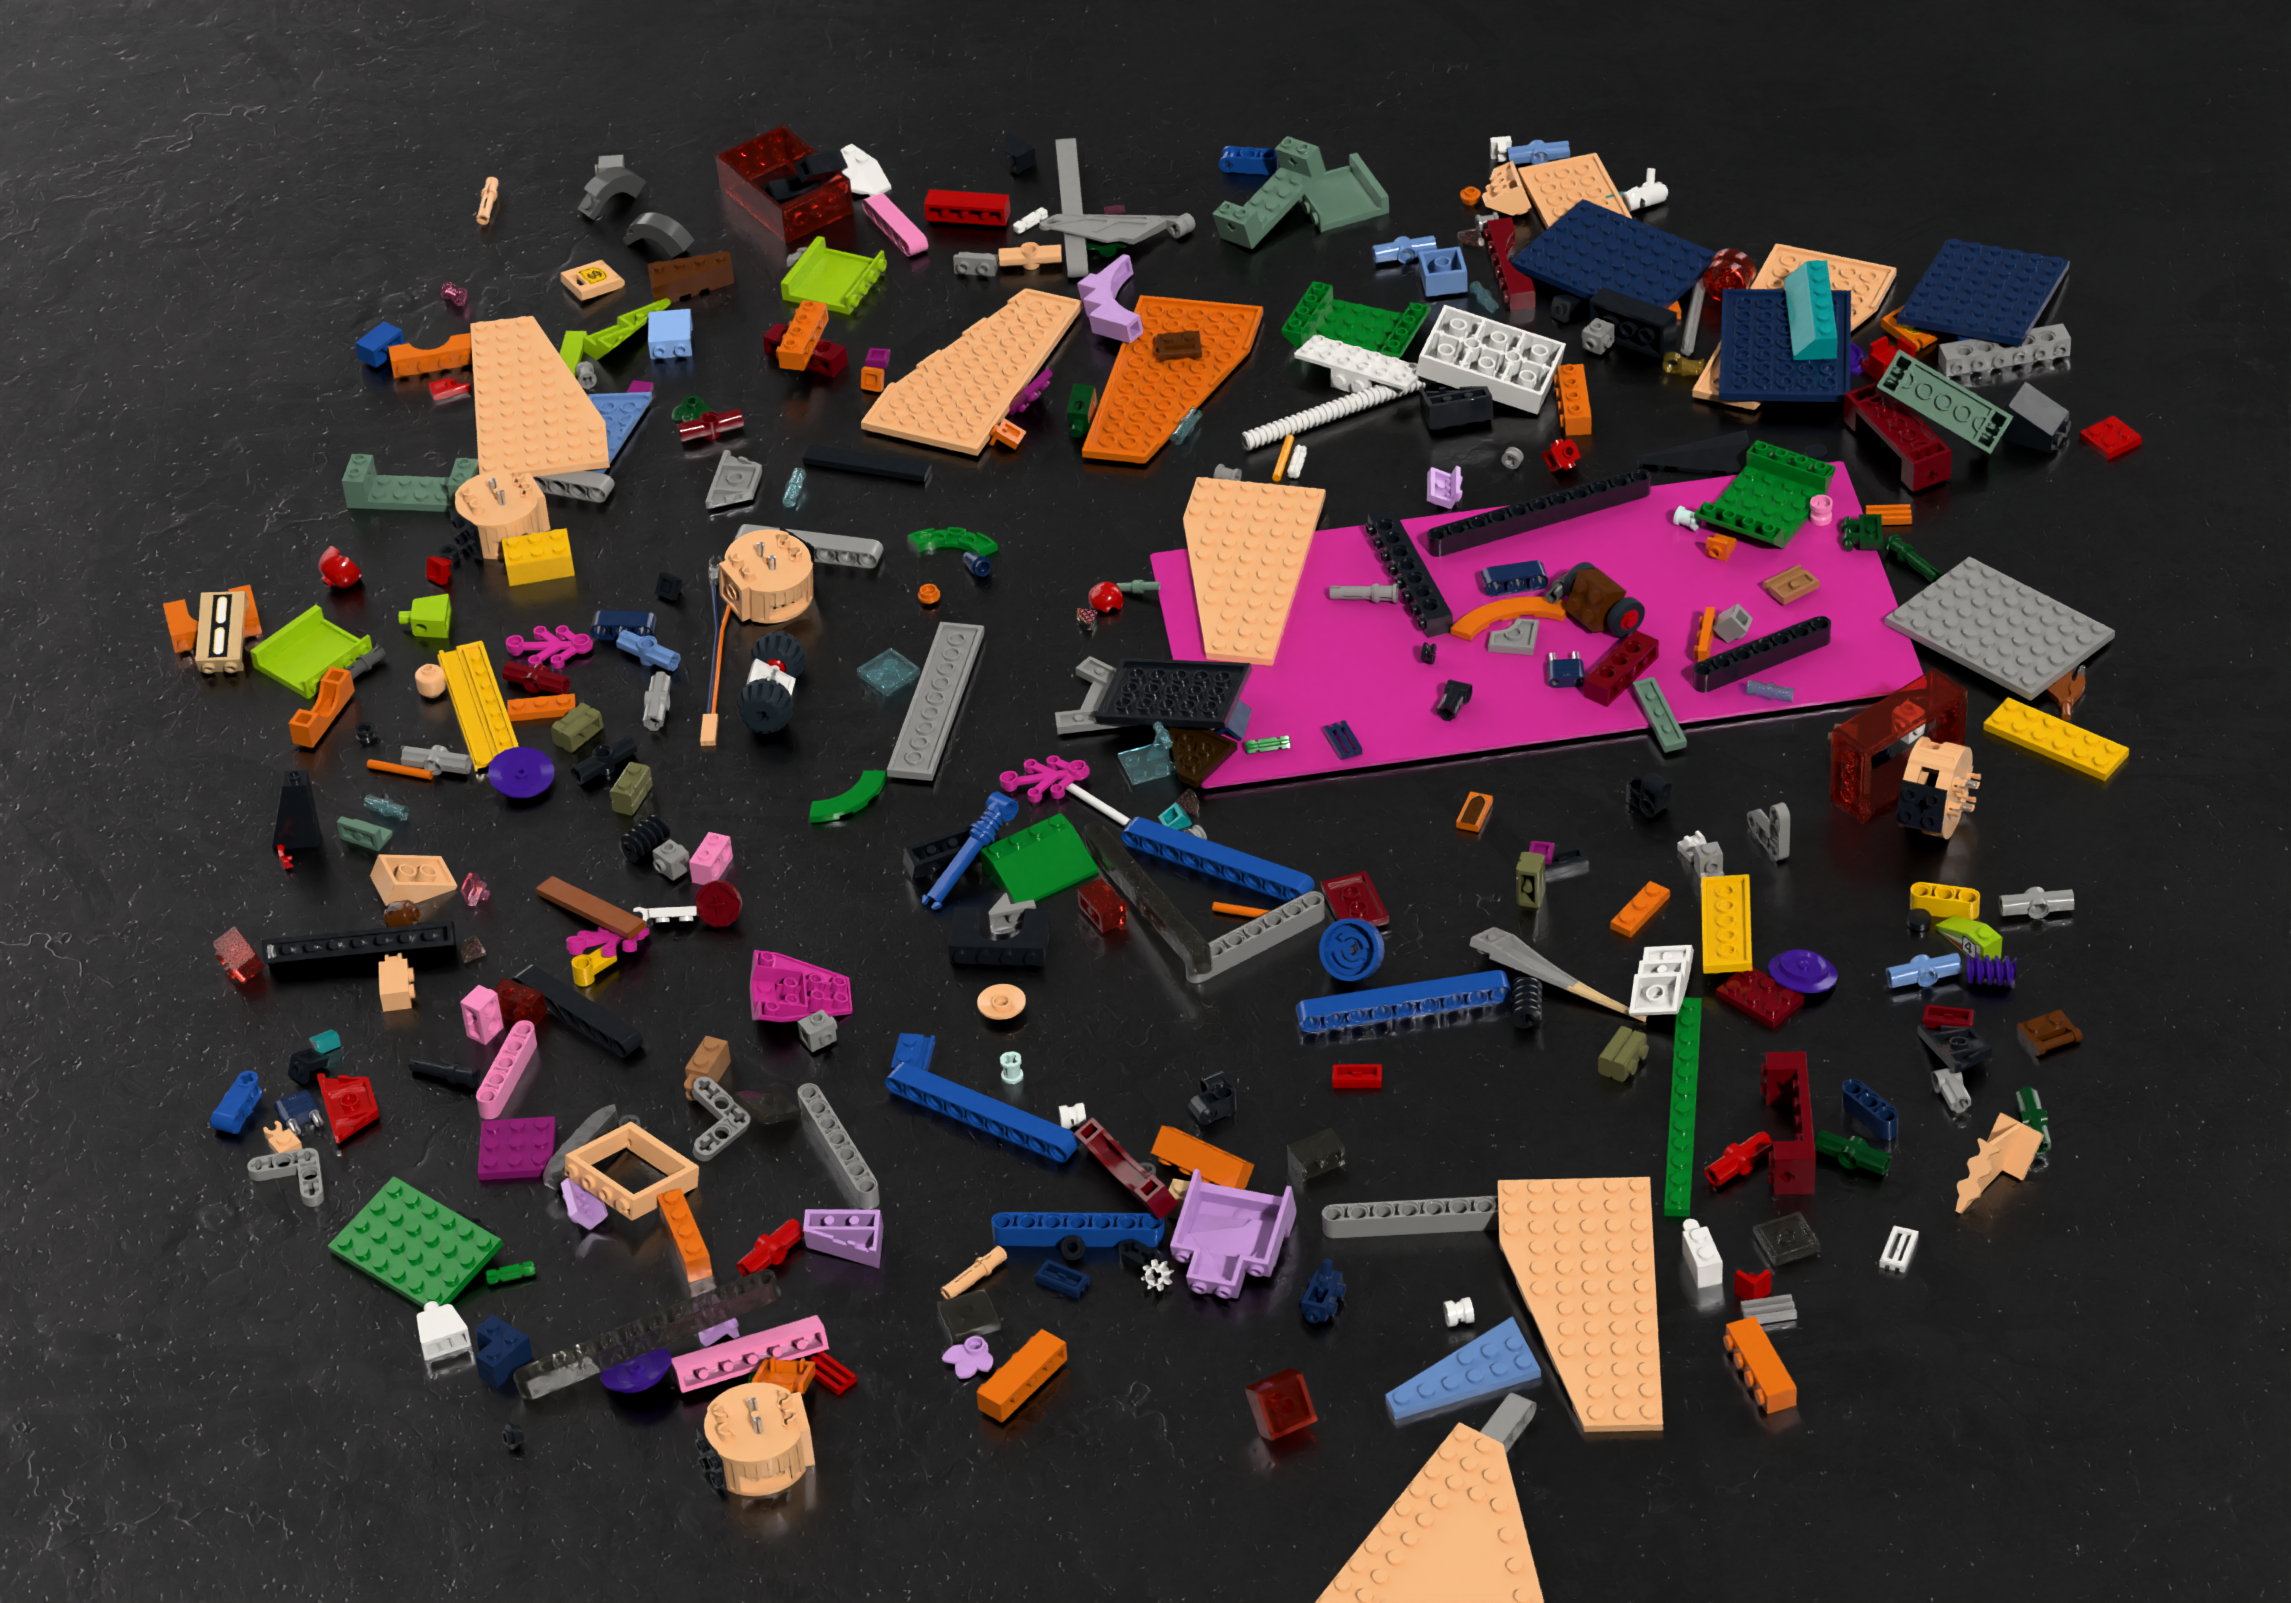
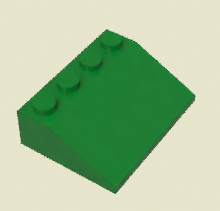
[980,813,1099,904]

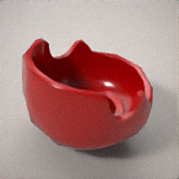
[1088,581,1124,613]

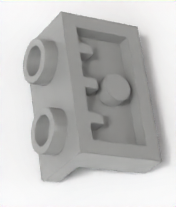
[953,252,1000,276]

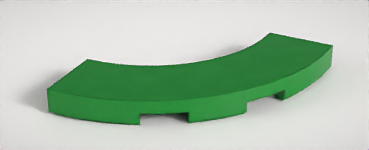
[907,527,998,556]
[809,770,887,823]

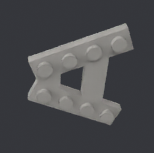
[1055,656,1139,734]

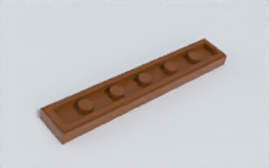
[535,876,647,940]

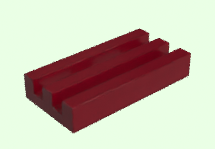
[1922,1004,1974,1029]

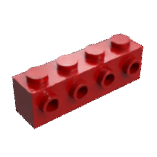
[924,190,1011,226]

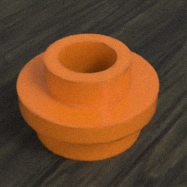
[1460,187,1481,205]
[918,584,940,604]

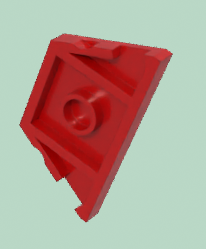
[317,1073,379,1144]

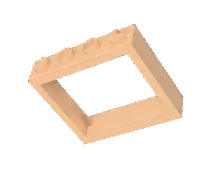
[564,1122,699,1221]

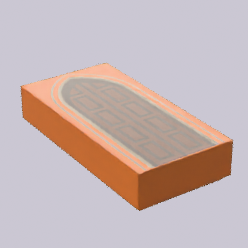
[1456,792,1493,832]

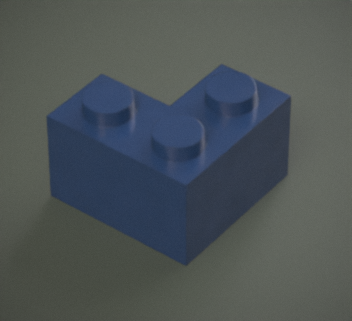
[475,1314,533,1388]

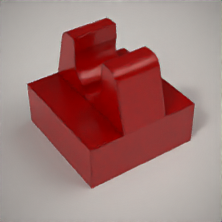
[426,556,452,585]

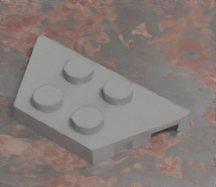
[705,450,762,509]

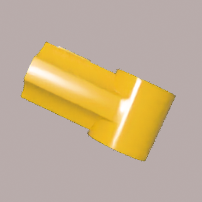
[571,944,617,986]

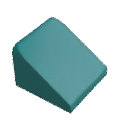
[1158,802,1192,830]
[309,1029,341,1054]

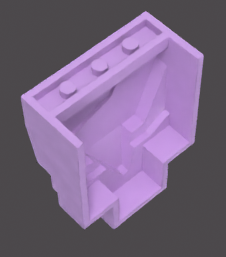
[1170,1169,1297,1299]

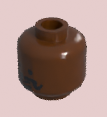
[384,900,421,927]

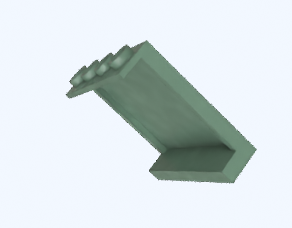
[1297,153,1389,232]

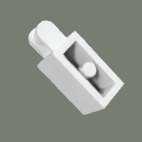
[1682,1219,1723,1288]

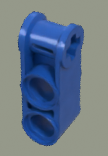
[1218,146,1279,176]
[210,1071,262,1134]

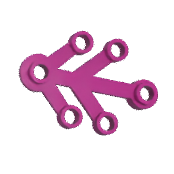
[506,625,593,669]
[1000,755,1090,802]
[566,923,649,957]

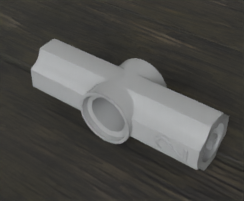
[643,672,671,731]
[401,745,472,775]
[1999,887,2075,919]

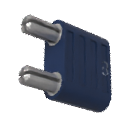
[1547,651,1585,688]
[274,1090,324,1136]

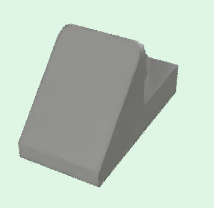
[988,893,1036,932]

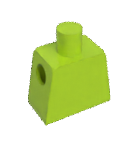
[399,594,452,638]

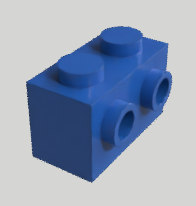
[355,322,405,368]

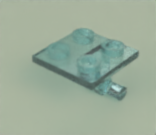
[1118,722,1176,785]

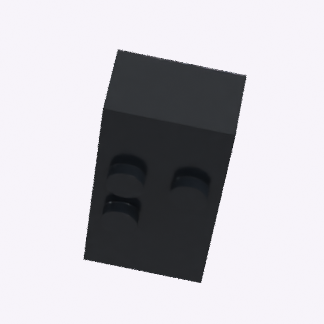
[1590,287,1677,360]

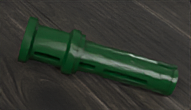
[1884,534,1942,583]

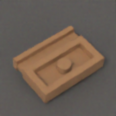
[1764,564,1820,605]

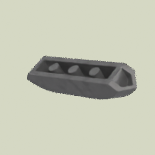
[543,1104,619,1191]

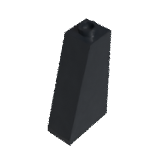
[272,770,321,850]

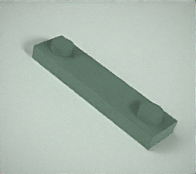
[1632,677,1687,752]

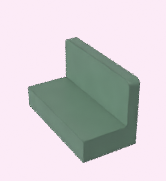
[337,816,393,851]

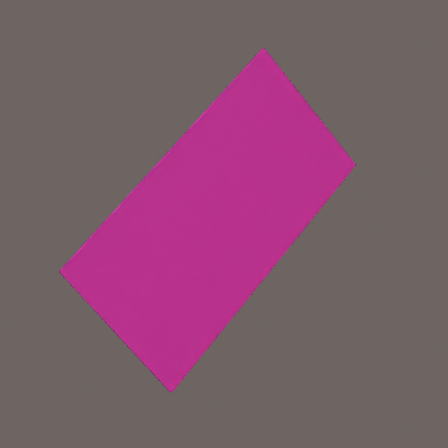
[1150,461,1927,789]

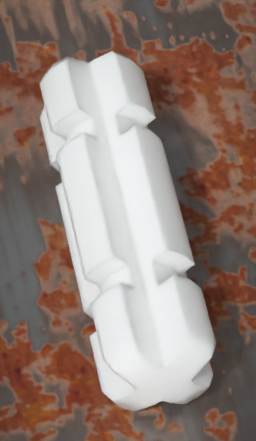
[1013,207,1048,234]
[1288,445,1307,479]

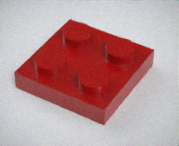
[2079,415,2142,460]

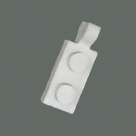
[633,906,699,923]

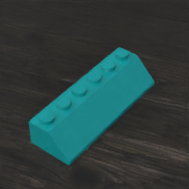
[1784,260,1837,360]

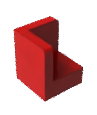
[1735,1269,1771,1300]

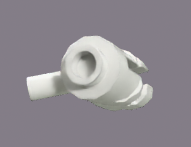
[1620,168,1668,212]

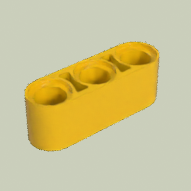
[1910,882,1980,920]

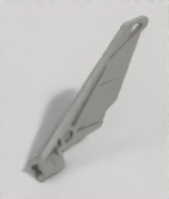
[1039,213,1196,244]

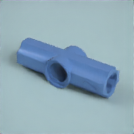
[1507,140,1570,165]
[1372,235,1437,264]
[616,630,681,671]
[1886,953,1962,988]

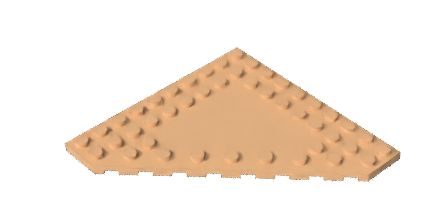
[1315,1422,1544,1603]

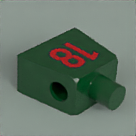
[1067,384,1098,438]

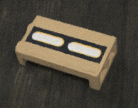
[195,591,249,674]

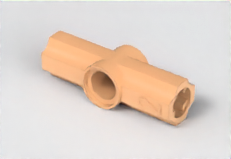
[999,242,1062,270]

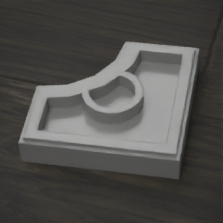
[1488,618,1539,655]

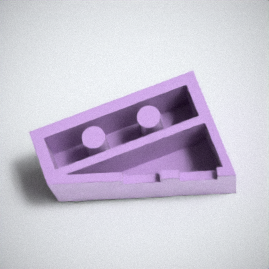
[803,1209,884,1268]

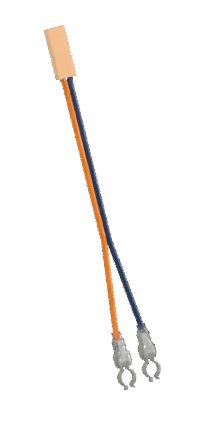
[700,555,731,746]

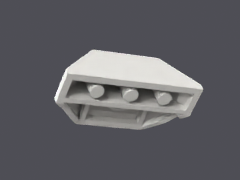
[831,144,891,196]

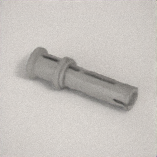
[1330,583,1399,603]

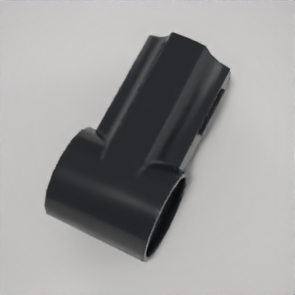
[1437,679,1473,722]

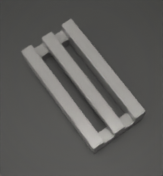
[1740,1294,1797,1324]

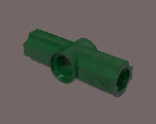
[2015,1087,2051,1155]
[1814,1130,1892,1175]

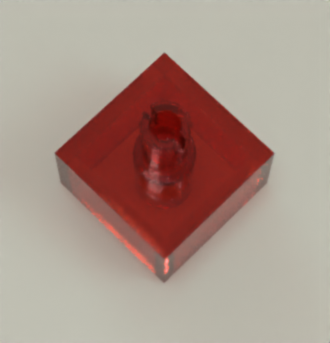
[1245,1368,1318,1441]

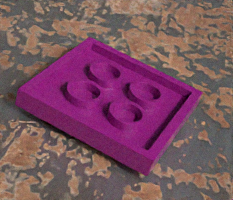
[478,1116,556,1180]

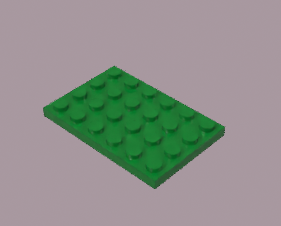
[328,1176,503,1308]

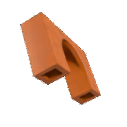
[163,585,262,653]

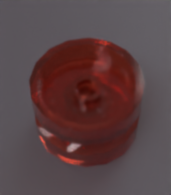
[1703,248,1756,302]

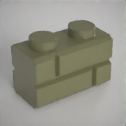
[551,702,603,753]
[610,762,653,816]
[1516,851,1545,908]
[1598,1026,1649,1082]

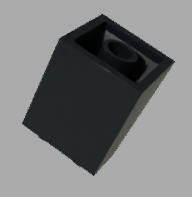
[2002,380,2071,453]

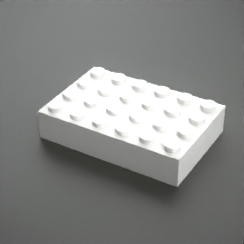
[1416,305,1566,414]

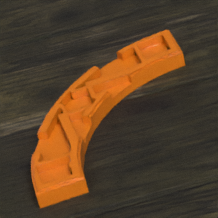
[1450,597,1569,641]

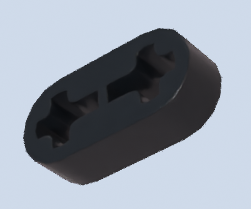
[1118,1239,1161,1274]

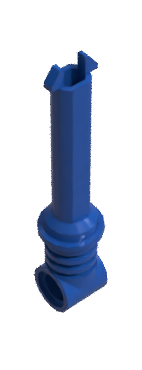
[922,791,1019,910]

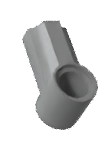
[1932,1068,1971,1113]

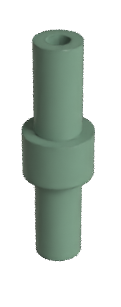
[1117,580,1161,593]

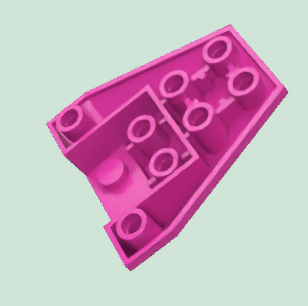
[750,950,853,1023]

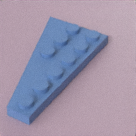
[586,392,653,474]
[1386,1316,1541,1420]

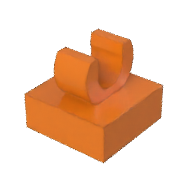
[861,366,885,392]

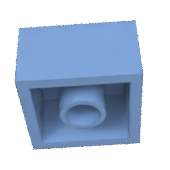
[1418,247,1468,297]

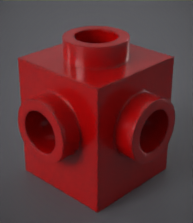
[1541,438,1581,473]

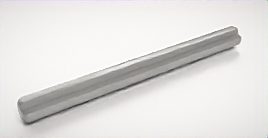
[1681,275,1707,356]

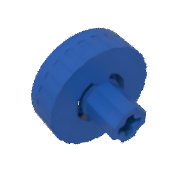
[1319,918,1385,981]

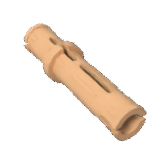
[476,177,499,225]
[940,1246,1007,1302]

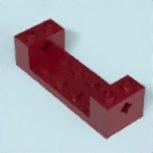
[1844,381,1952,492]
[1760,1051,1816,1195]

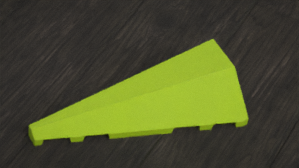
[584,298,671,360]

